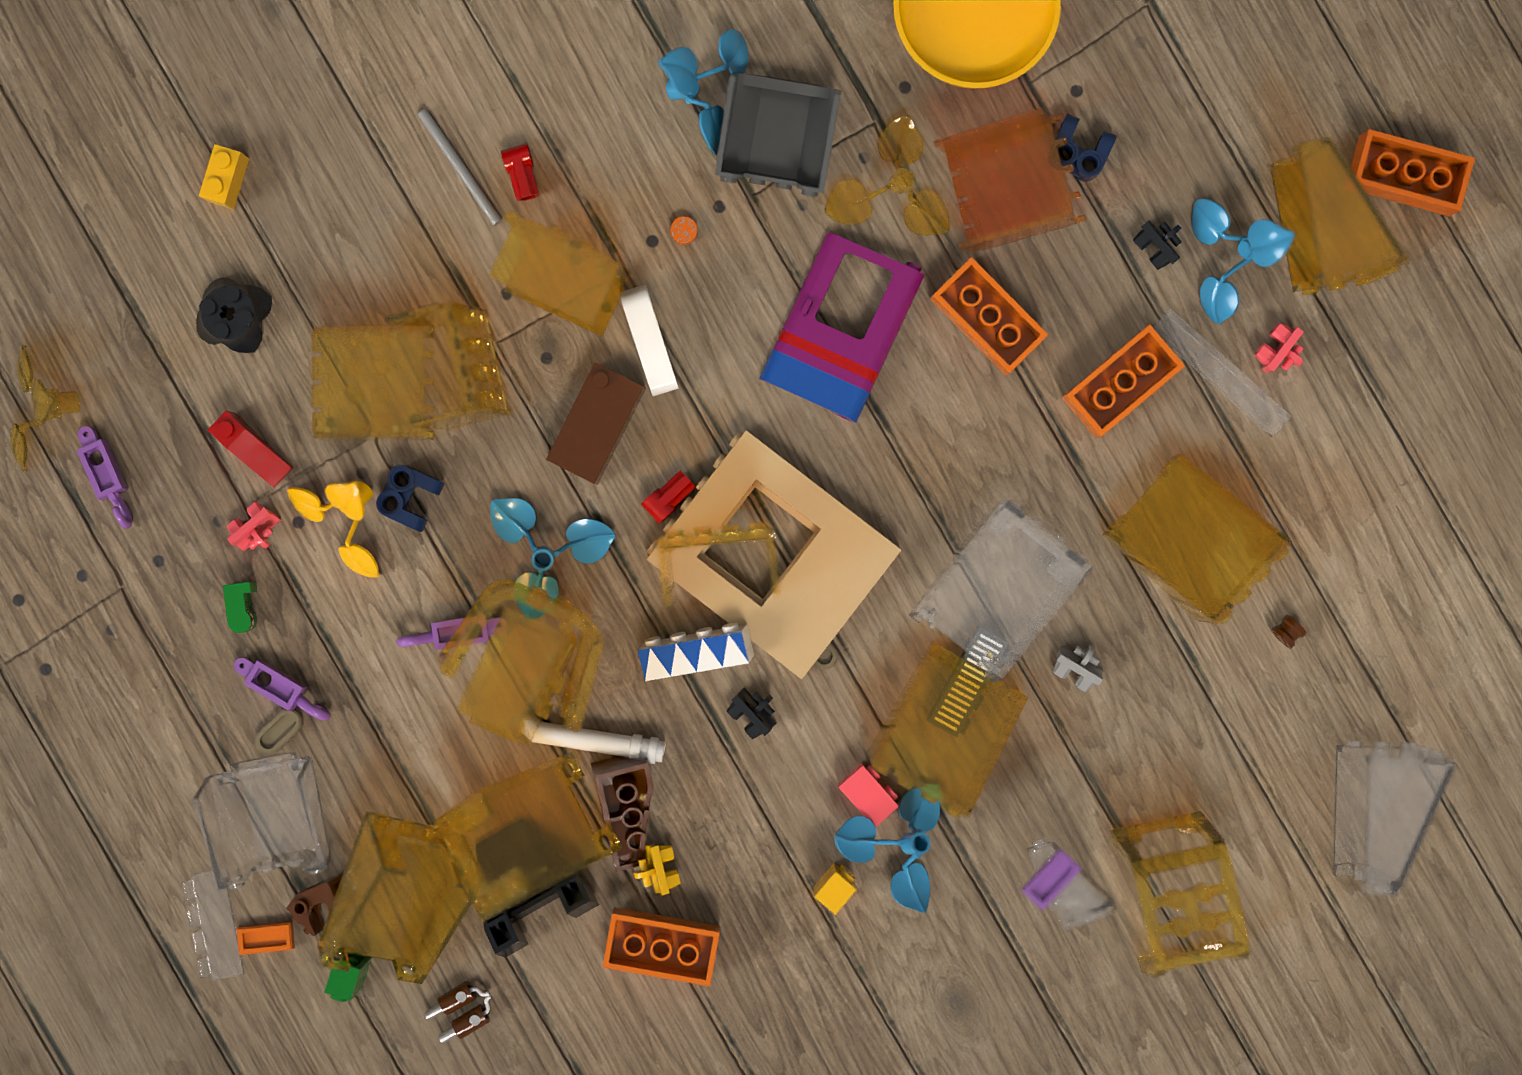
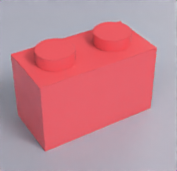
[838,763,899,827]

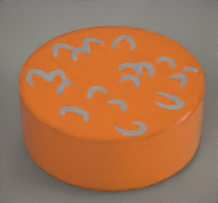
[670,216,698,245]

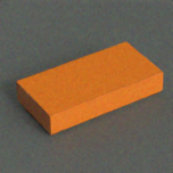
[237,921,295,955]

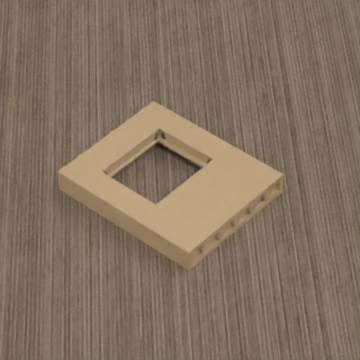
[647,430,901,679]

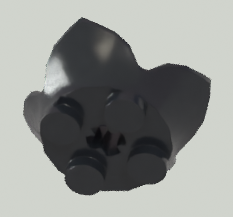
[196,278,272,353]

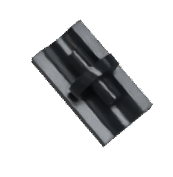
[1133,220,1182,270]
[727,687,777,739]

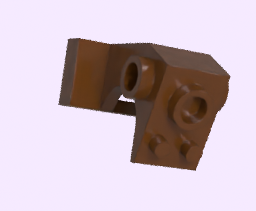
[286,869,360,936]

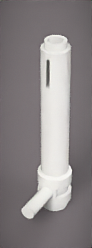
[518,719,666,764]

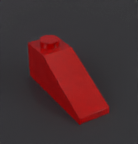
[208,410,293,487]

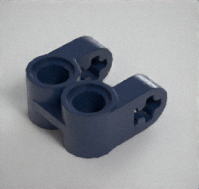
[1048,113,1117,182]
[376,465,445,532]

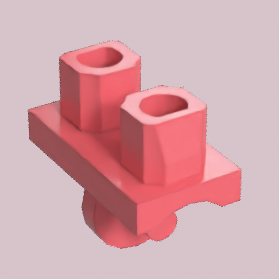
[1254,323,1304,374]
[227,502,281,551]

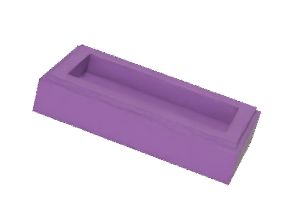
[1021,848,1082,910]

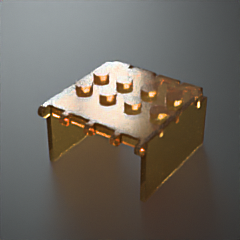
[934,108,1087,253]

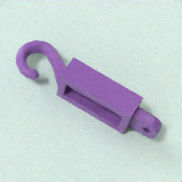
[76,426,133,529]
[396,614,508,650]
[234,658,331,720]

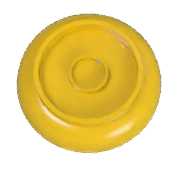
[893,0,1061,89]

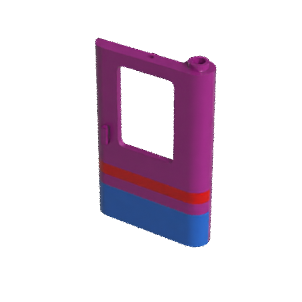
[759,232,925,423]

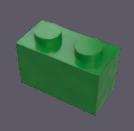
[324,949,372,1002]

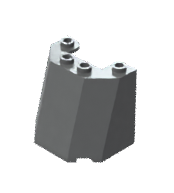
[715,72,841,197]

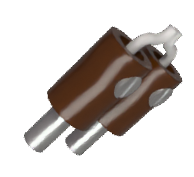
[424,981,491,1044]

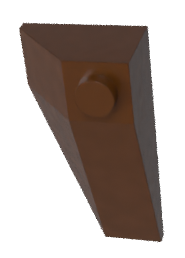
[591,756,654,872]

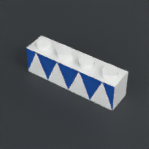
[637,622,754,681]

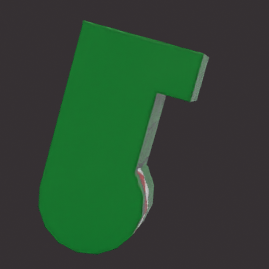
[223,581,257,633]

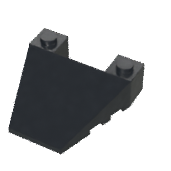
[475,819,599,958]

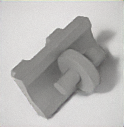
[1053,644,1103,693]

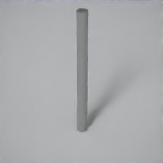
[418,109,502,226]

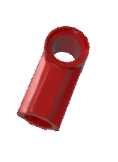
[501,143,540,202]
[641,470,696,524]

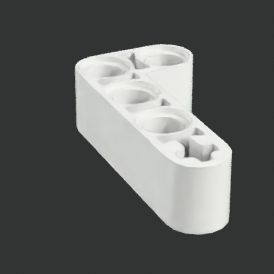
[620,284,679,396]

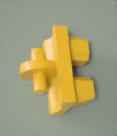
[633,844,681,895]

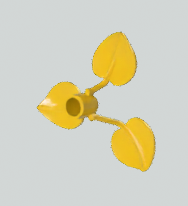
[286,481,381,578]

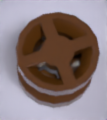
[1271,615,1306,649]

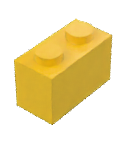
[199,144,249,210]
[813,863,857,915]

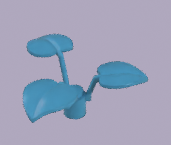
[658,29,749,155]
[1192,198,1295,324]
[490,498,615,621]
[835,785,940,913]

